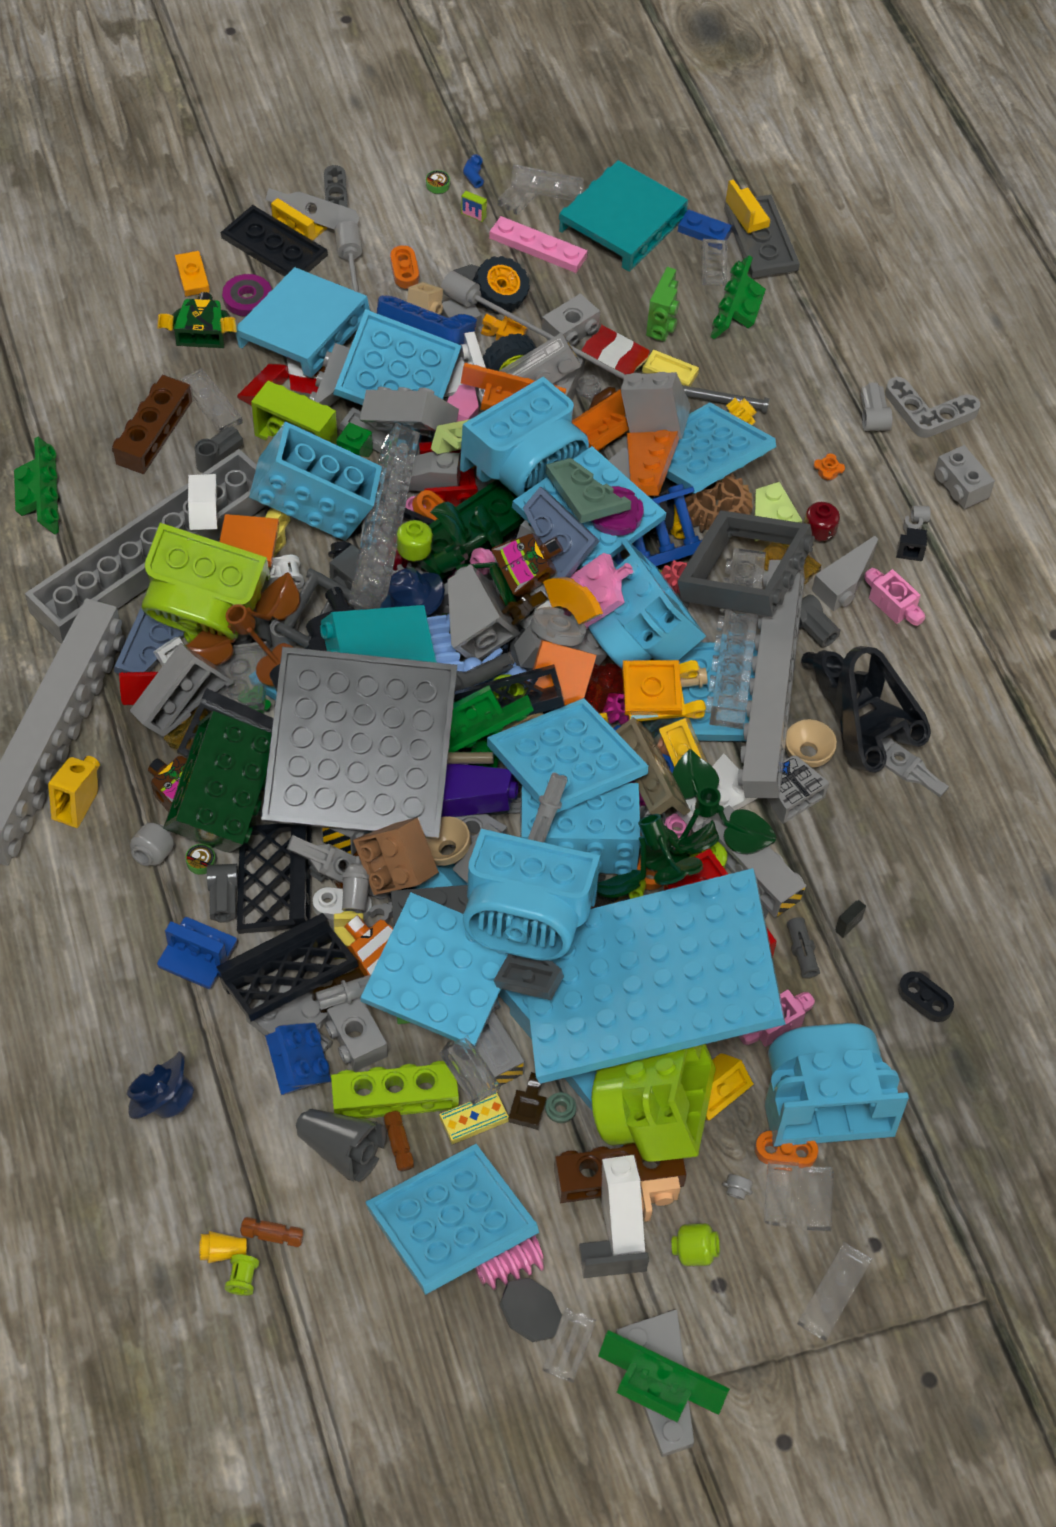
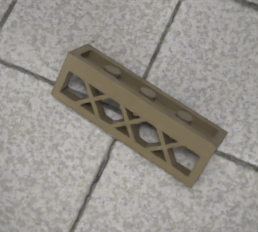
[615,717,691,816]

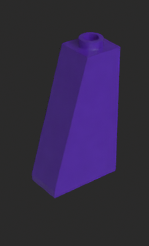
[442,764,519,817]

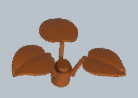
[185,572,300,687]

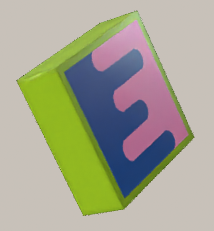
[461,191,487,222]

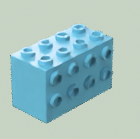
[249,421,382,541]
[520,783,640,875]

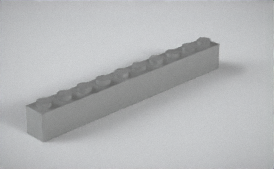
[738,560,805,798]

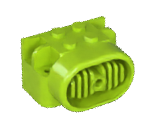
[141,523,270,640]
[592,1044,716,1162]

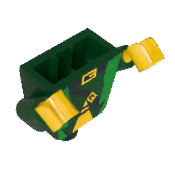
[157,292,237,348]

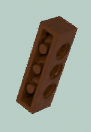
[112,375,192,475]
[554,1143,687,1203]

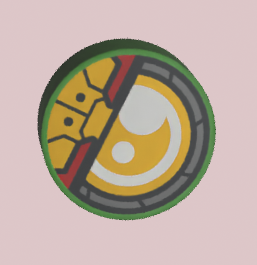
[426,170,450,194]
[186,844,216,875]

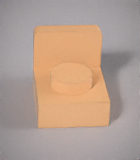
[640,1176,680,1222]

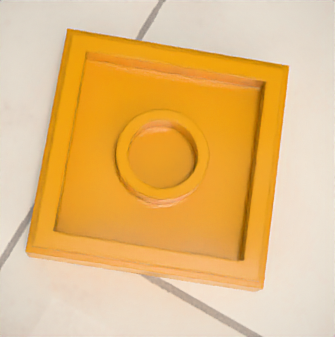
[622,660,682,715]

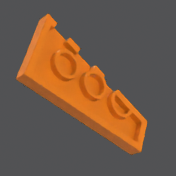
[627,430,679,496]

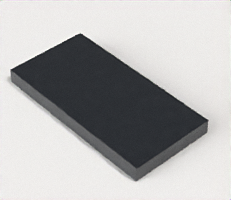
[221,205,328,277]

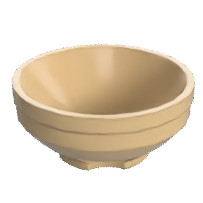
[785,719,837,767]
[426,816,471,866]

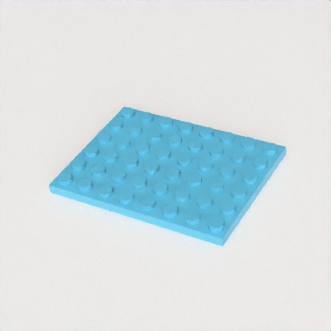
[527,868,786,1084]

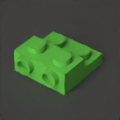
[646,267,680,342]

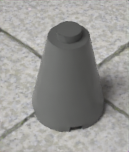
[296,1109,386,1182]

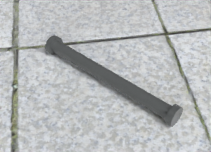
[682,385,769,413]

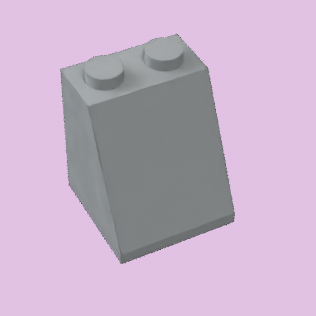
[621,372,691,439]
[448,564,521,660]

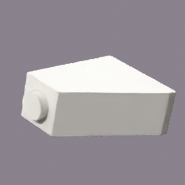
[602,1155,645,1256]

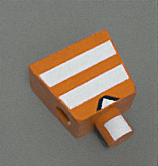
[344,915,393,976]

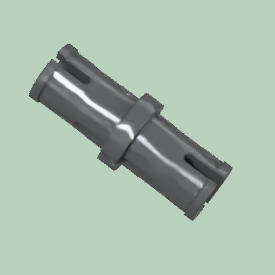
[786,917,820,978]

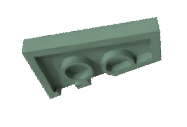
[545,458,631,523]

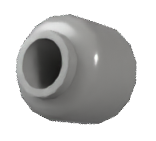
[130,823,174,866]

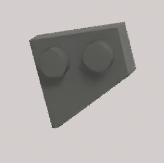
[494,954,564,1000]

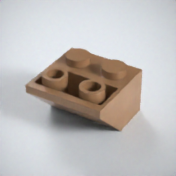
[353,817,439,895]

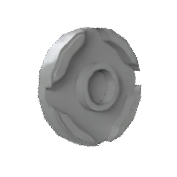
[530,607,587,646]

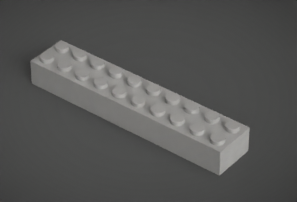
[25,449,267,644]
[0,598,125,866]

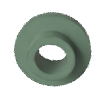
[545,1092,576,1123]

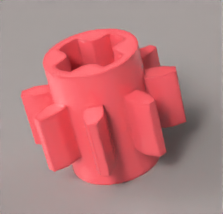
[661,560,687,594]

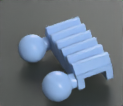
[427,613,482,672]

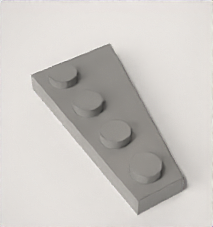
[616,1309,694,1457]

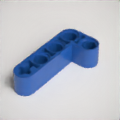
[376,296,477,351]

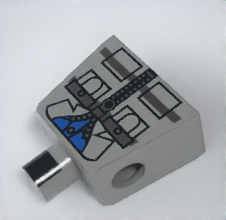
[767,756,829,824]

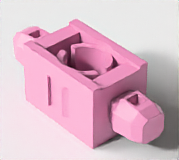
[864,568,925,626]
[739,990,815,1047]

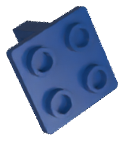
[157,917,237,989]
[265,1023,331,1095]

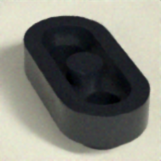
[898,971,954,1022]

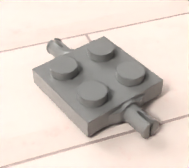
[246,976,332,1052]

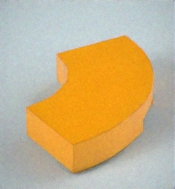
[543,577,603,624]

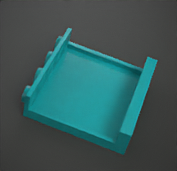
[559,160,688,272]
[320,605,437,663]

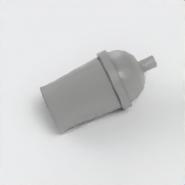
[342,856,369,913]

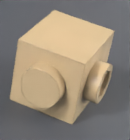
[407,282,443,315]

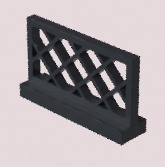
[177,688,274,792]
[237,823,312,934]
[216,913,358,1022]

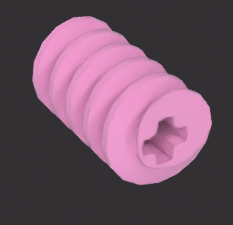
[475,1235,544,1290]

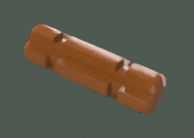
[384,1111,414,1172]
[240,1217,304,1247]

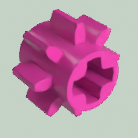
[600,689,629,725]

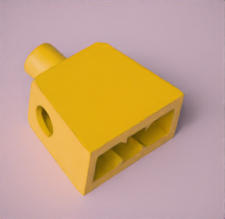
[48,756,100,828]

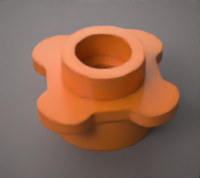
[814,453,845,480]

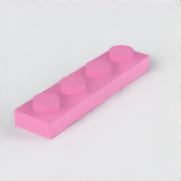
[489,216,588,273]

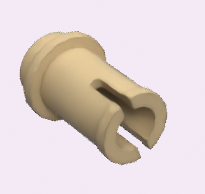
[680,666,708,688]

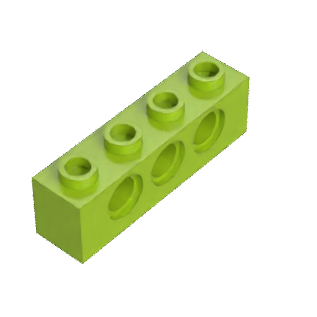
[331,1061,459,1119]

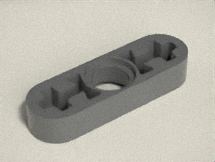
[324,165,348,207]

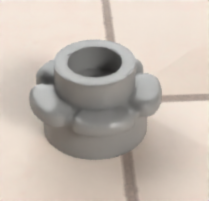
[722,1174,753,1200]

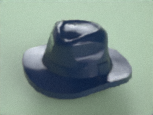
[380,567,445,616]
[127,1051,195,1119]

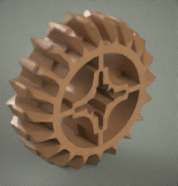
[684,473,753,532]

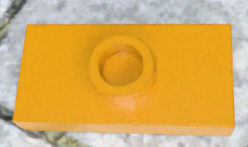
[175,251,210,297]

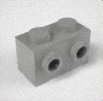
[934,445,995,509]

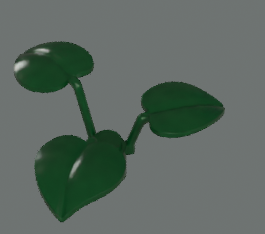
[430,502,517,614]
[646,749,777,872]
[597,814,719,898]

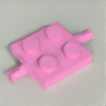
[562,553,633,628]

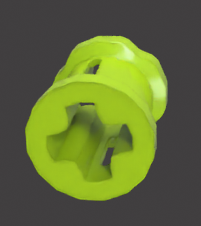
[224,1254,259,1296]

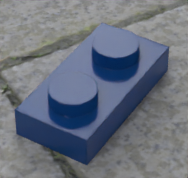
[678,209,732,248]

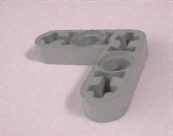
[885,377,980,438]

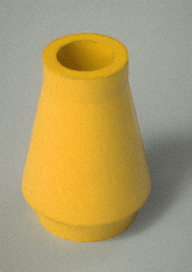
[199,1231,247,1264]

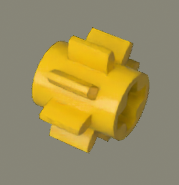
[726,398,757,425]

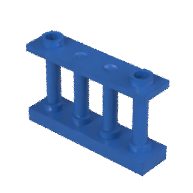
[612,484,703,566]

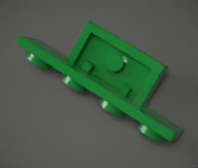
[710,255,766,339]
[14,436,59,535]
[448,685,534,752]
[598,1330,730,1423]

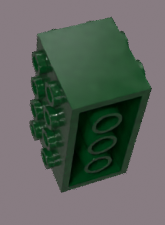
[163,711,272,853]

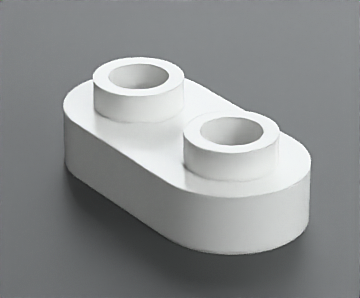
[313,887,372,920]

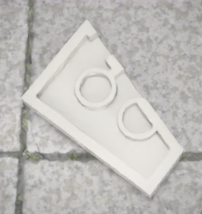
[676,753,757,832]

